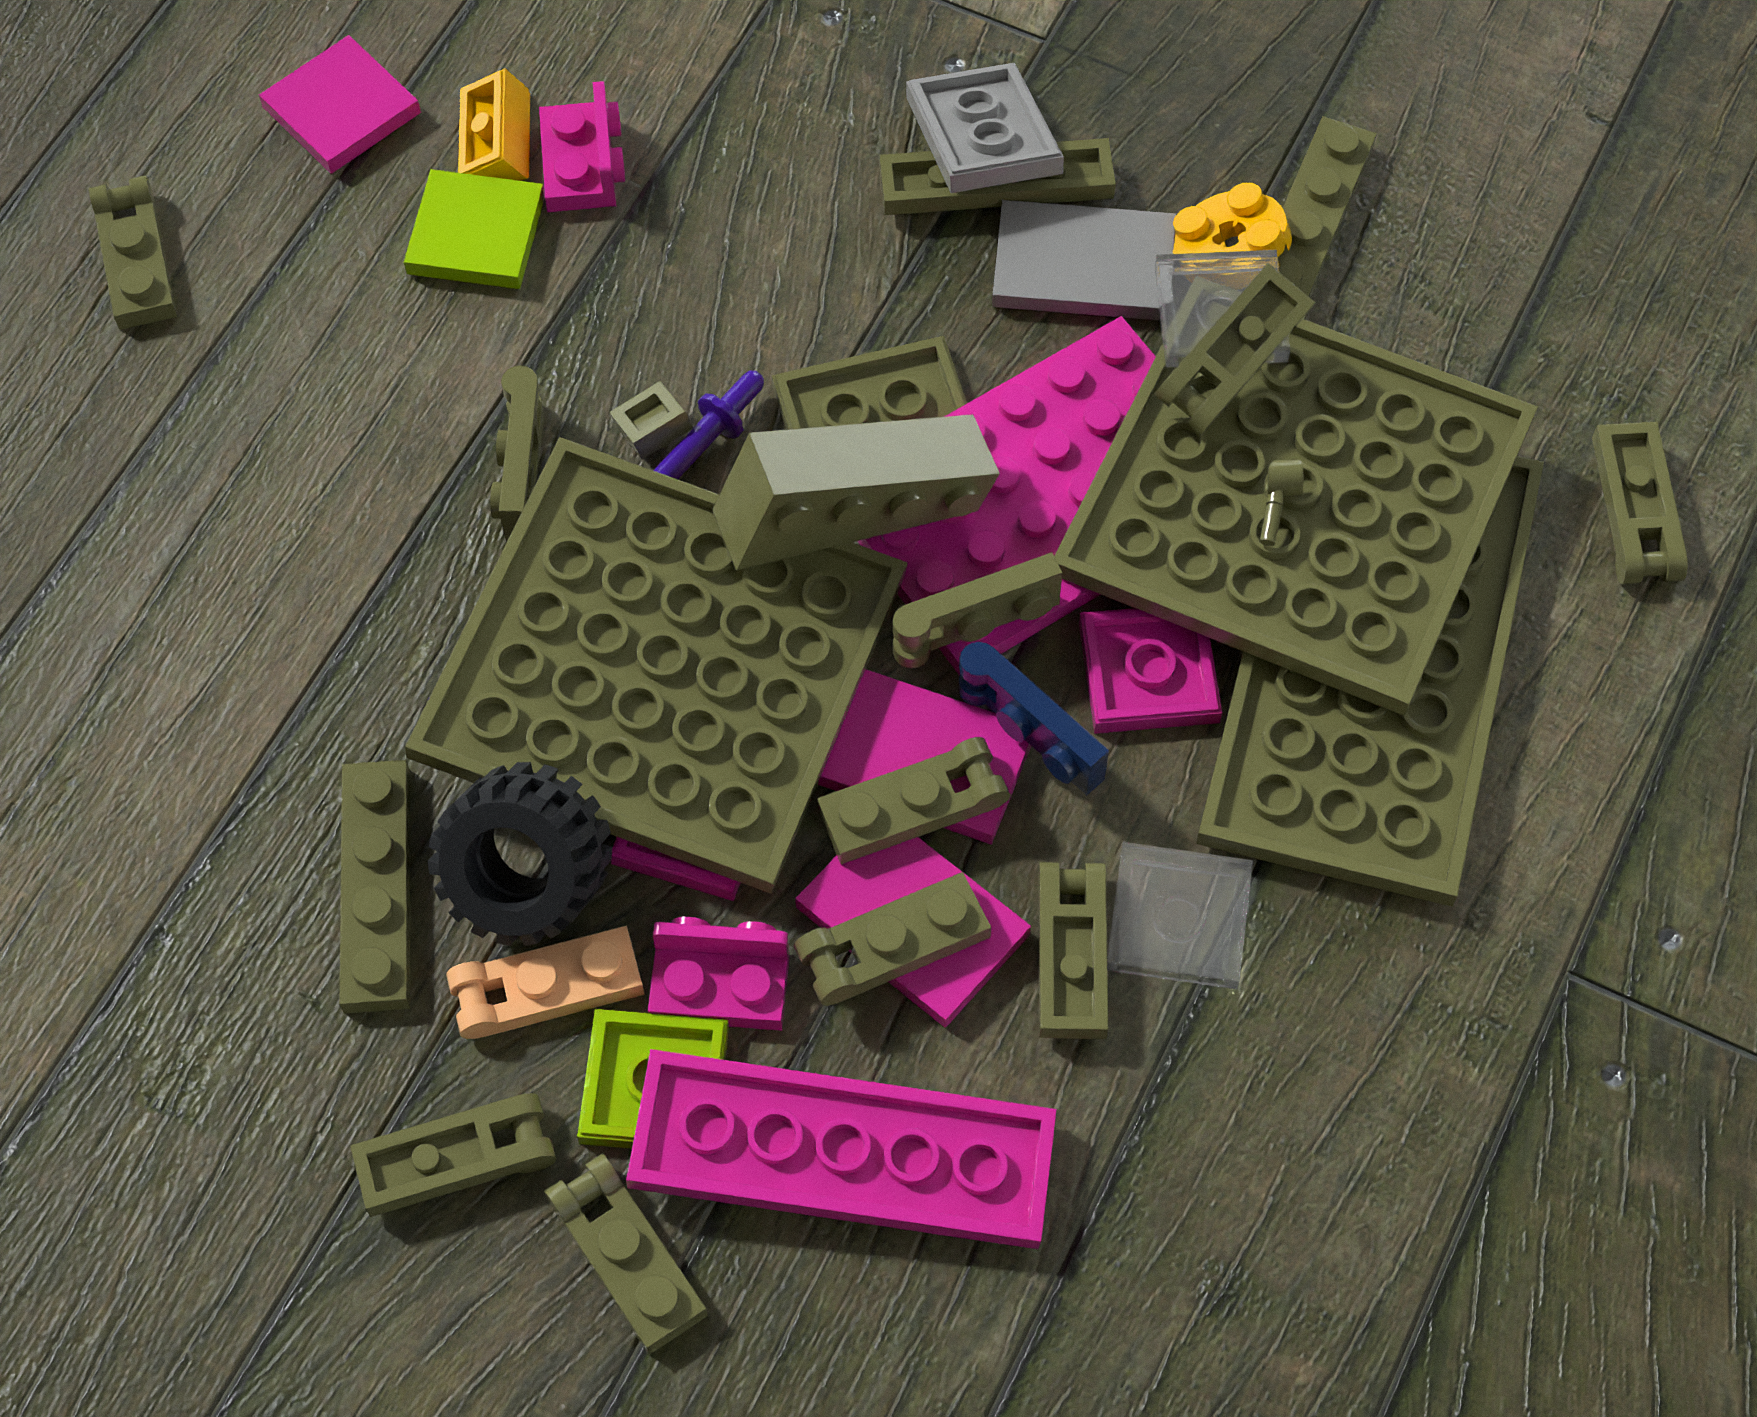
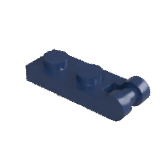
[958,642,1109,796]

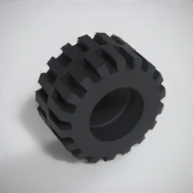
[428,762,612,946]

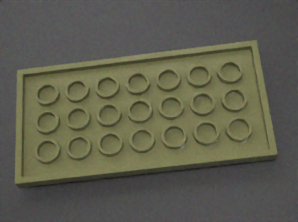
[1196,456,1544,907]

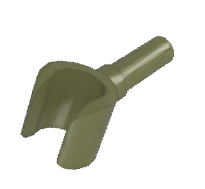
[1260,460,1304,546]

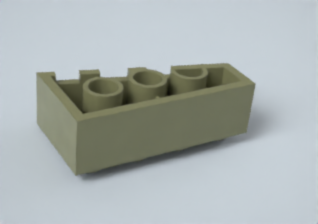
[713,414,1000,571]

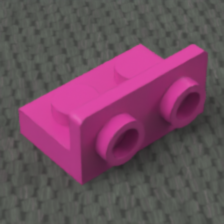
[539,81,625,212]
[648,917,790,1031]

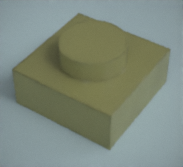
[609,381,693,460]

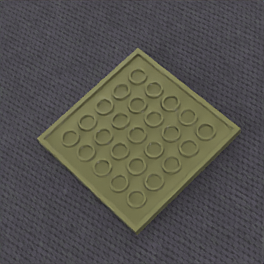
[1054,279,1538,716]
[405,437,908,894]

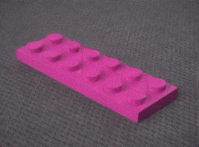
[626,1049,1057,1249]

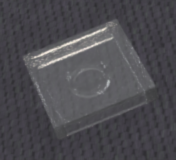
[1155,250,1290,367]
[1107,842,1253,990]

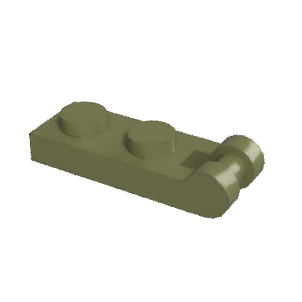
[89,175,177,330]
[1154,263,1316,435]
[490,365,544,542]
[1592,422,1688,584]
[893,552,1062,668]
[817,737,1011,864]
[1038,862,1108,1039]
[794,872,991,1006]
[350,1093,556,1217]
[544,1154,708,1355]

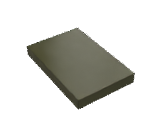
[772,336,967,430]

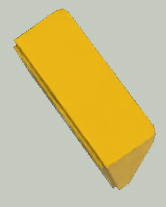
[458,68,530,181]

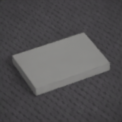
[906,63,1064,193]
[992,200,1176,321]

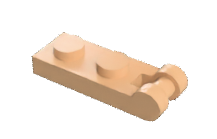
[446,926,644,1039]

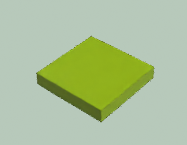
[404,169,545,289]
[577,1009,729,1148]

